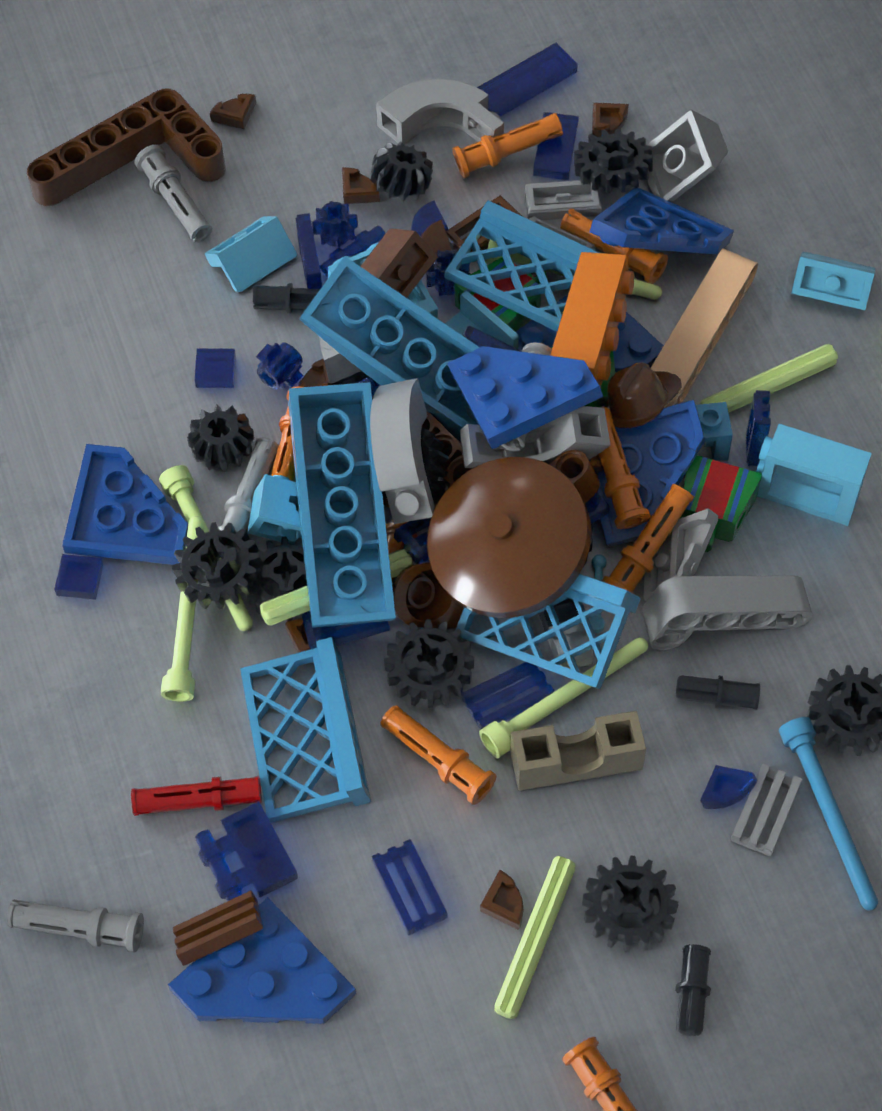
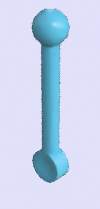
[590,554,607,633]

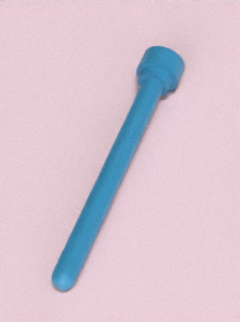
[778,717,878,910]

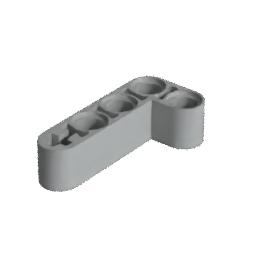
[642,575,813,650]

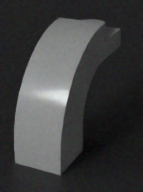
[376,79,504,145]
[370,378,435,524]
[460,406,610,468]

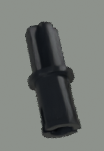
[253,283,320,313]
[676,675,760,710]
[675,944,711,1036]

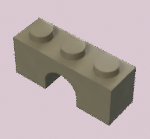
[510,711,646,791]

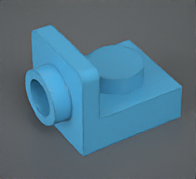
[696,402,733,461]

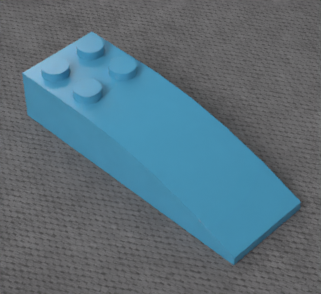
[300,256,480,442]
[288,382,396,628]

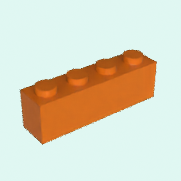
[550,252,634,388]

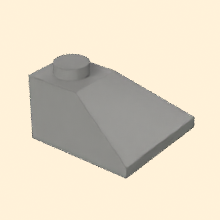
[646,109,728,202]

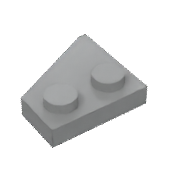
[643,509,718,602]

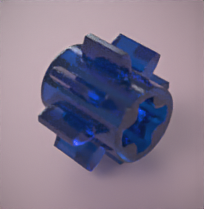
[312,201,358,248]
[426,250,470,296]
[256,342,304,390]

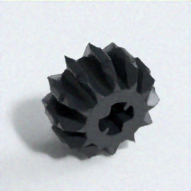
[370,141,433,202]
[187,404,255,472]

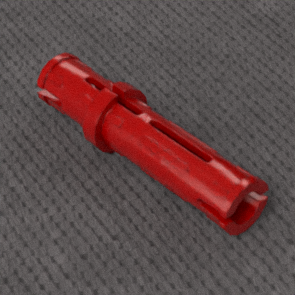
[131,776,262,816]

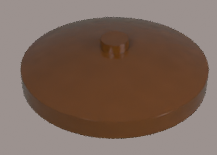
[427,457,591,618]

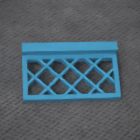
[444,200,599,331]
[456,574,641,689]
[240,637,371,823]

